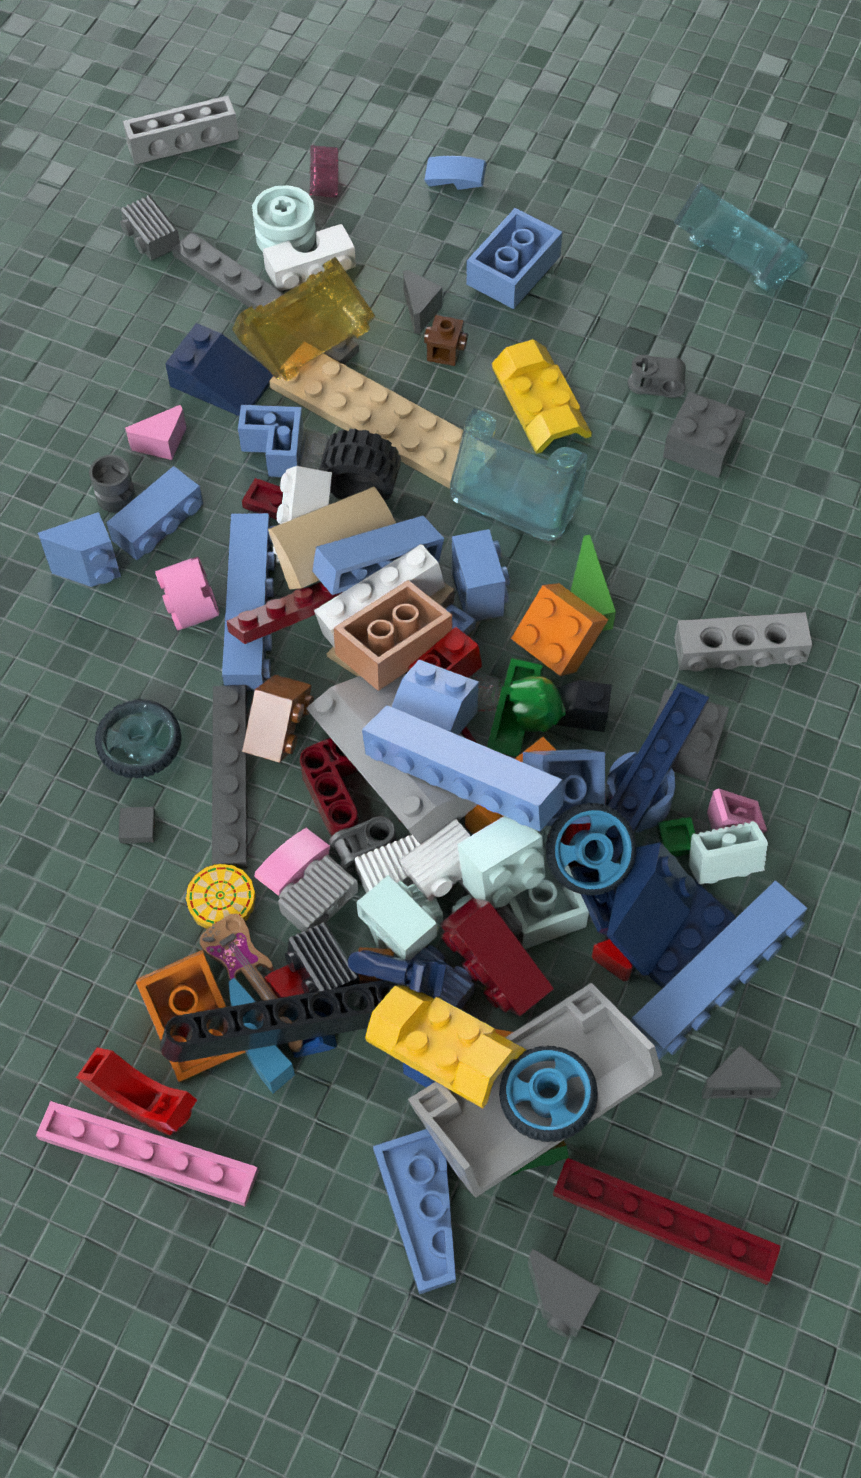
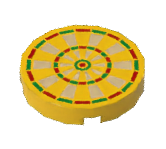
[186,864,256,929]

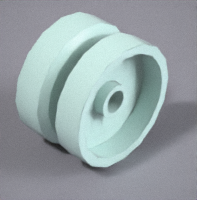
[252,185,316,253]

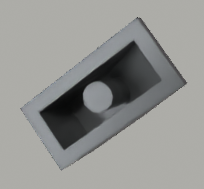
[527,1249,601,1337]

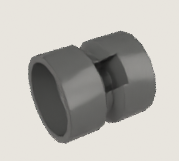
[89,455,136,512]

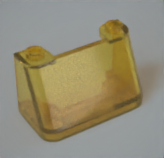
[232,257,375,381]

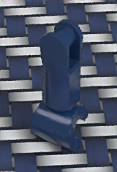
[348,950,447,998]

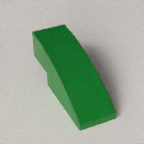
[487,658,543,757]

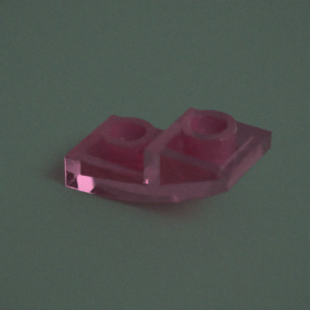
[309,145,338,198]

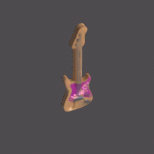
[200,914,302,1052]

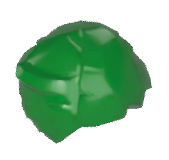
[509,676,565,732]

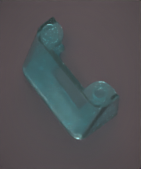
[450,408,588,540]

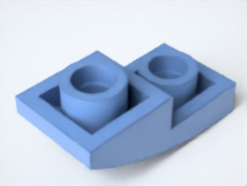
[424,156,487,190]

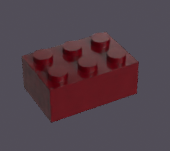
[439,898,554,1016]

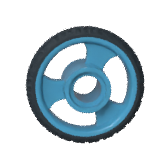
[545,803,637,895]
[499,1045,598,1142]

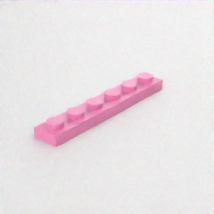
[36,1101,259,1206]

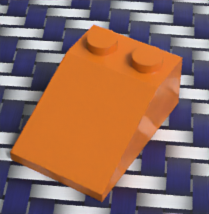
[136,950,246,1082]

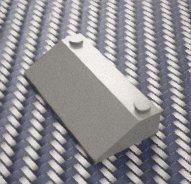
[306,673,478,844]
[408,983,662,1198]

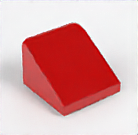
[591,939,632,982]
[264,965,305,998]

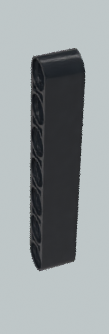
[160,980,402,1062]

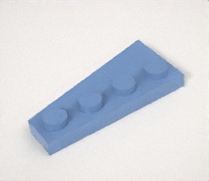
[373,1129,456,1294]

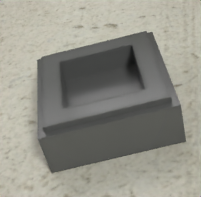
[118,807,155,843]

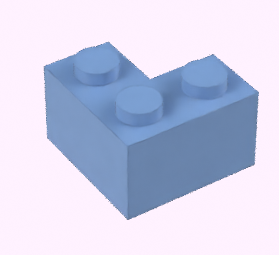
[238,405,304,477]

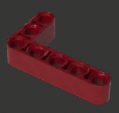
[300,738,358,836]

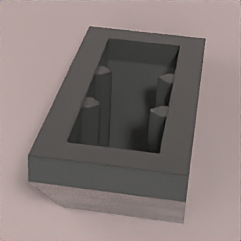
[403,270,442,334]
[702,1045,781,1099]

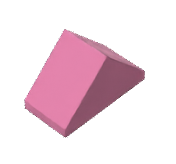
[125,405,186,460]
[707,788,767,833]

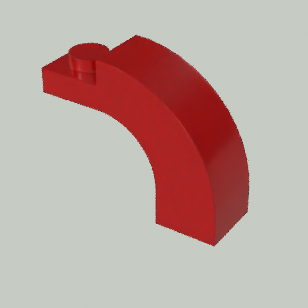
[76,1047,197,1135]

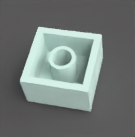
[457,816,545,909]

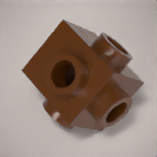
[424,315,468,366]

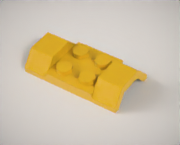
[492,339,592,454]
[365,985,526,1109]

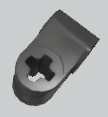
[628,355,686,398]
[329,816,397,873]

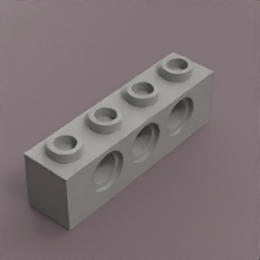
[123,96,239,165]
[674,612,812,672]

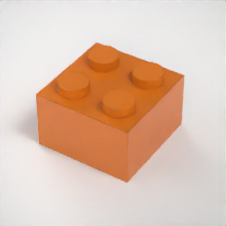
[511,583,609,676]

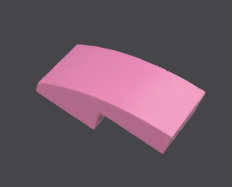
[255,828,330,896]

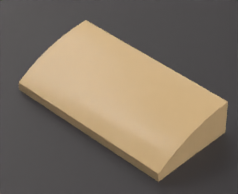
[268,487,396,589]

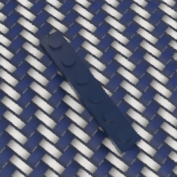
[585,683,709,863]

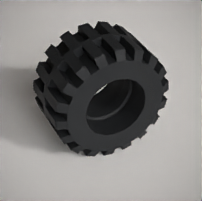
[319,429,401,501]

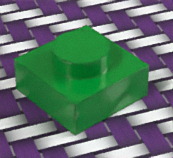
[657,817,695,857]

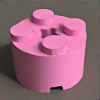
[155,557,219,631]

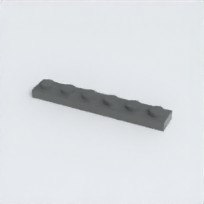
[212,685,247,868]

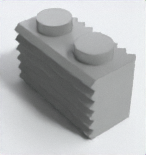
[278,855,358,932]

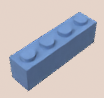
[312,516,444,595]

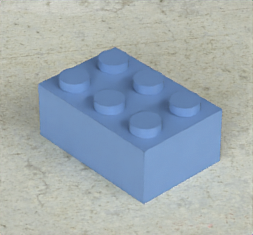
[466,208,562,309]

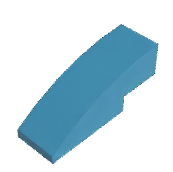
[228,978,295,1094]

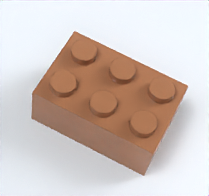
[334,580,452,691]

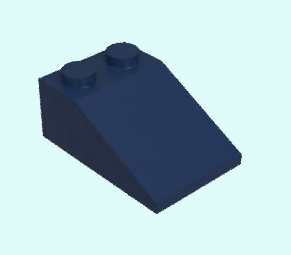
[165,323,275,416]
[607,842,696,976]

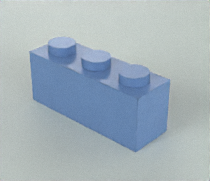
[106,466,203,560]

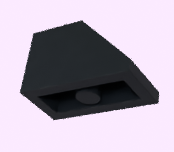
[556,680,612,732]

